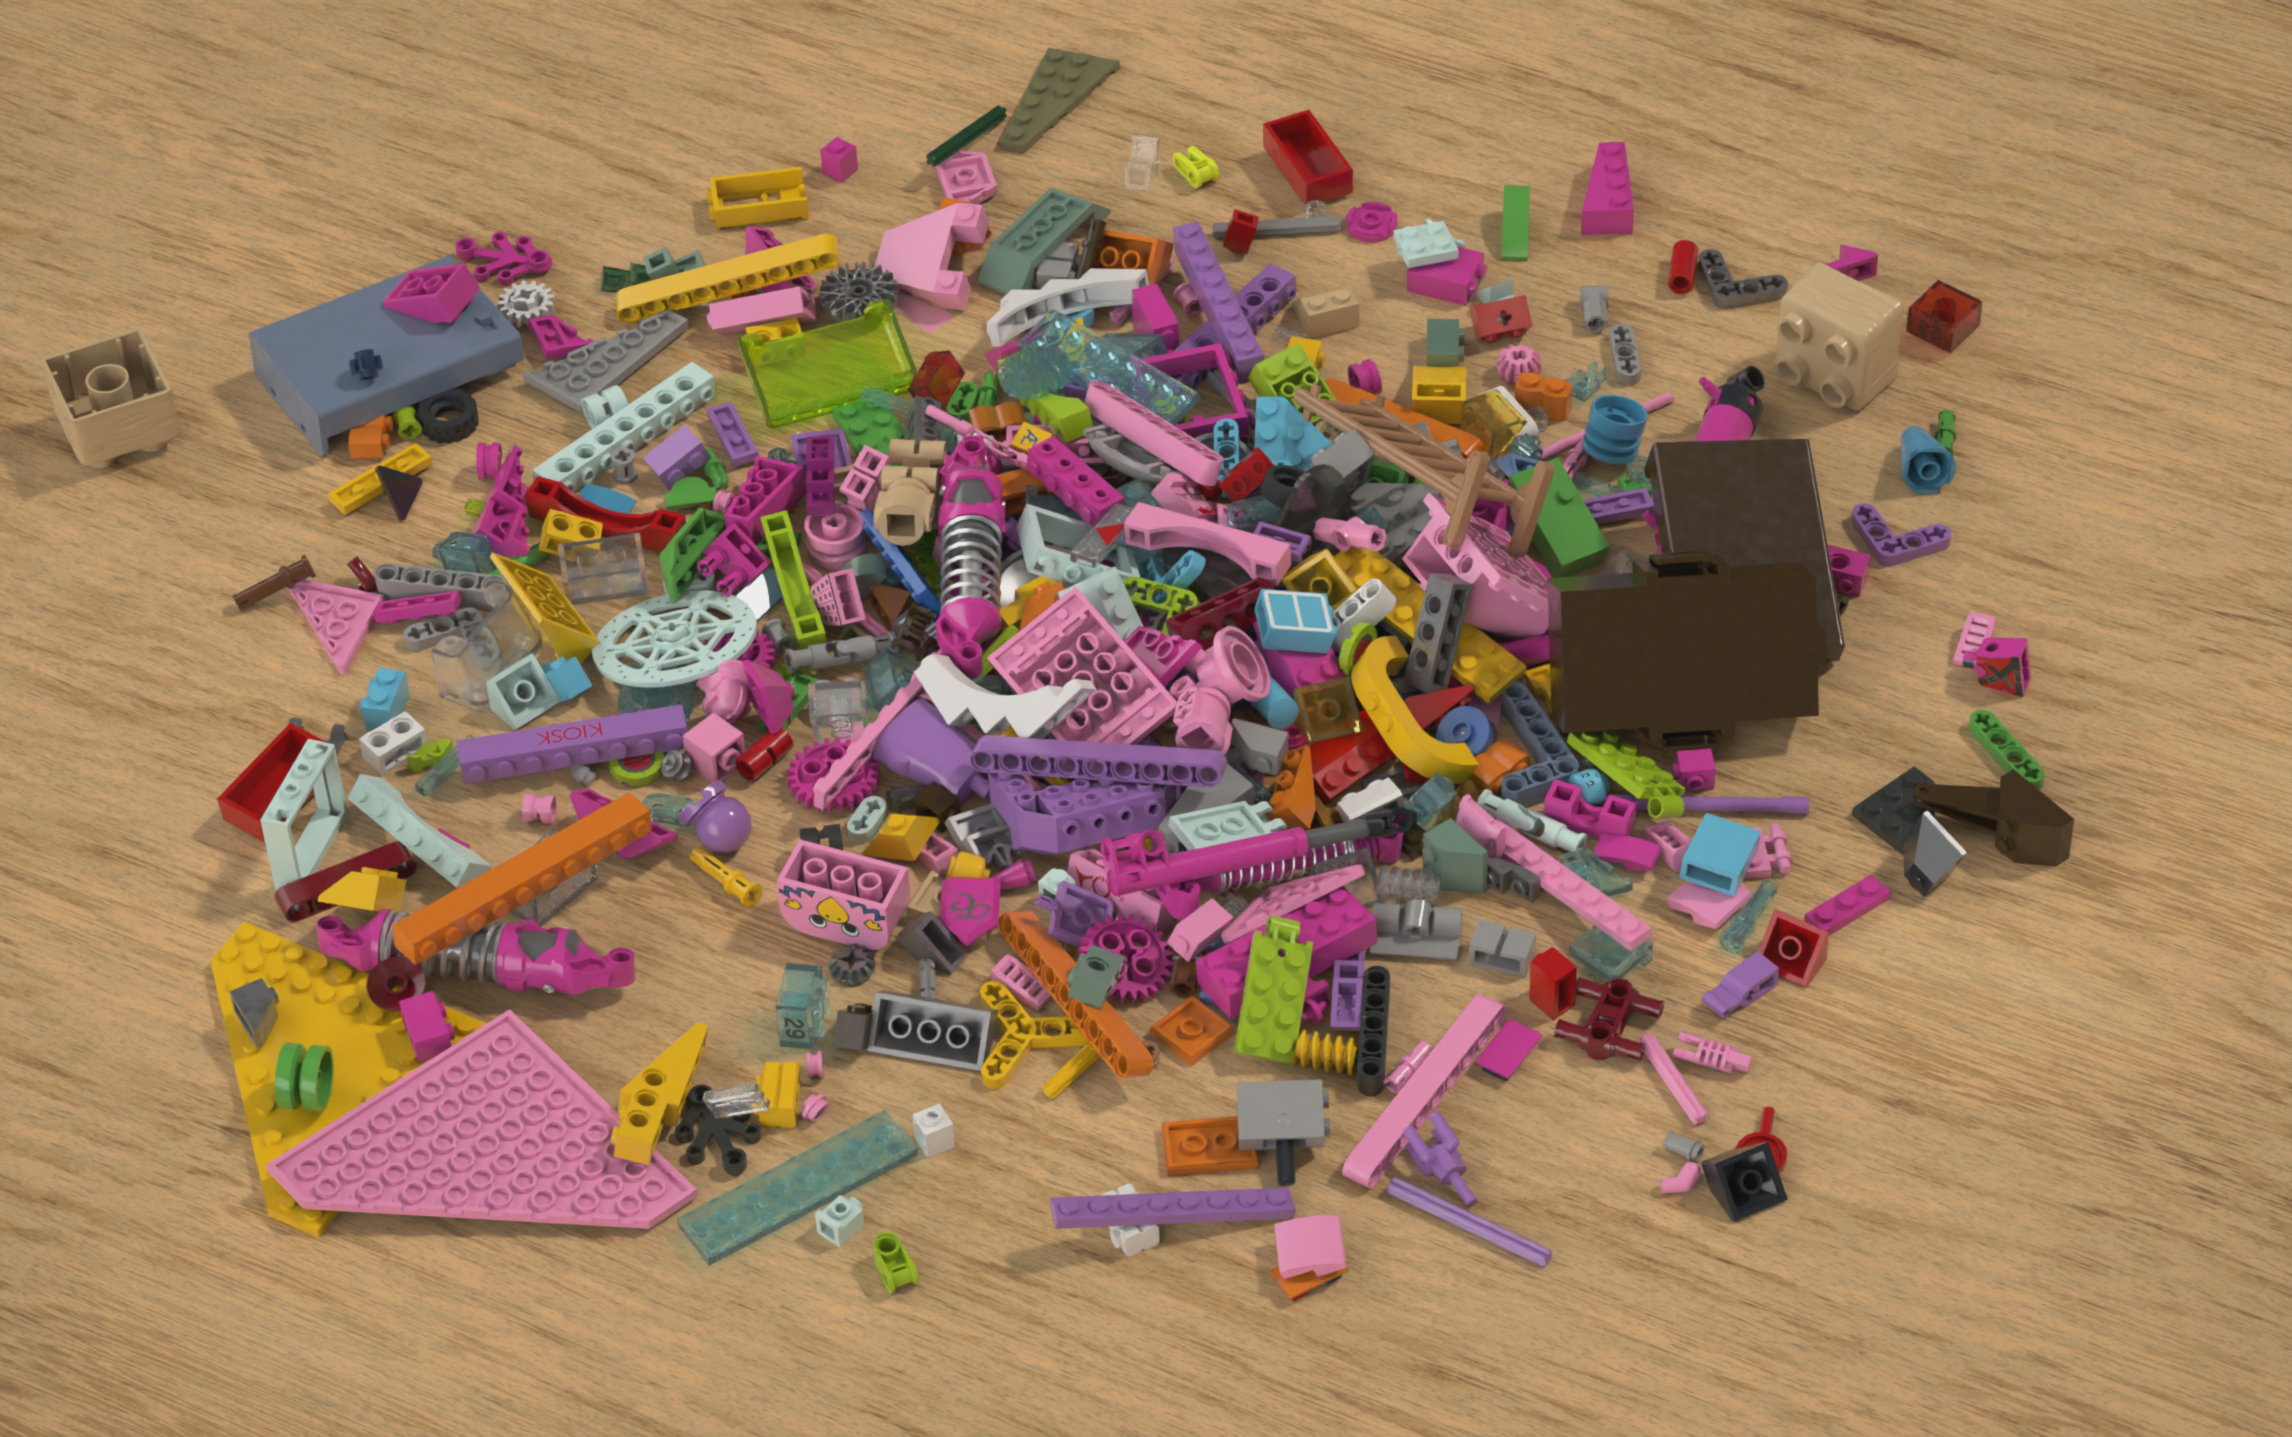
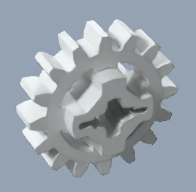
[497,281,555,327]

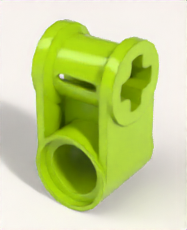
[873,1232,920,1293]

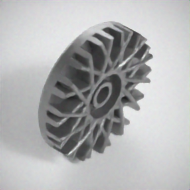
[820,261,899,325]

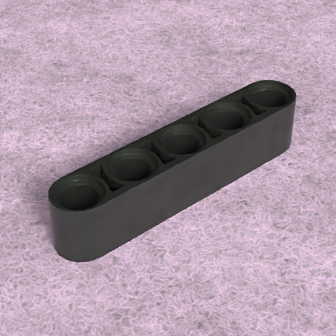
[1357,965,1390,1096]

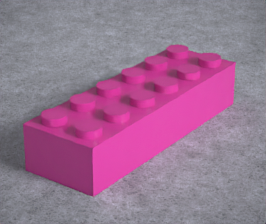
[1196,886,1377,1020]

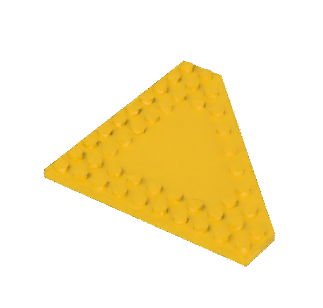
[210,921,487,1238]

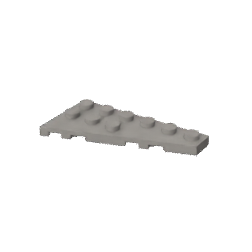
[522,309,689,413]

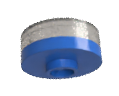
[1436,706,1497,757]

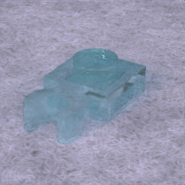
[1566,361,1609,402]

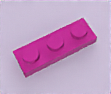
[374,591,461,624]
[1804,874,1891,936]

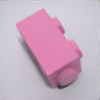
[1167,898,1233,962]

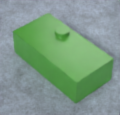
[1509,458,1610,578]

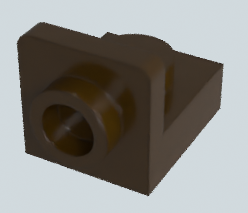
[1392,809,1426,861]

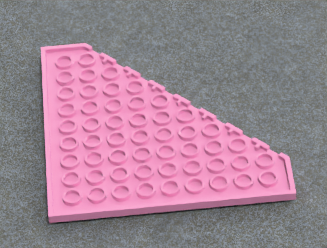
[267,1009,697,1229]

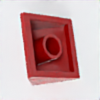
[1758,909,1829,987]

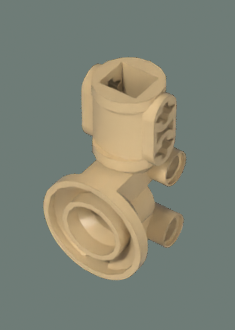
[874,439,947,546]

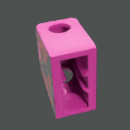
[1963,638,2031,697]

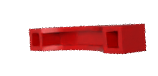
[526,476,686,552]

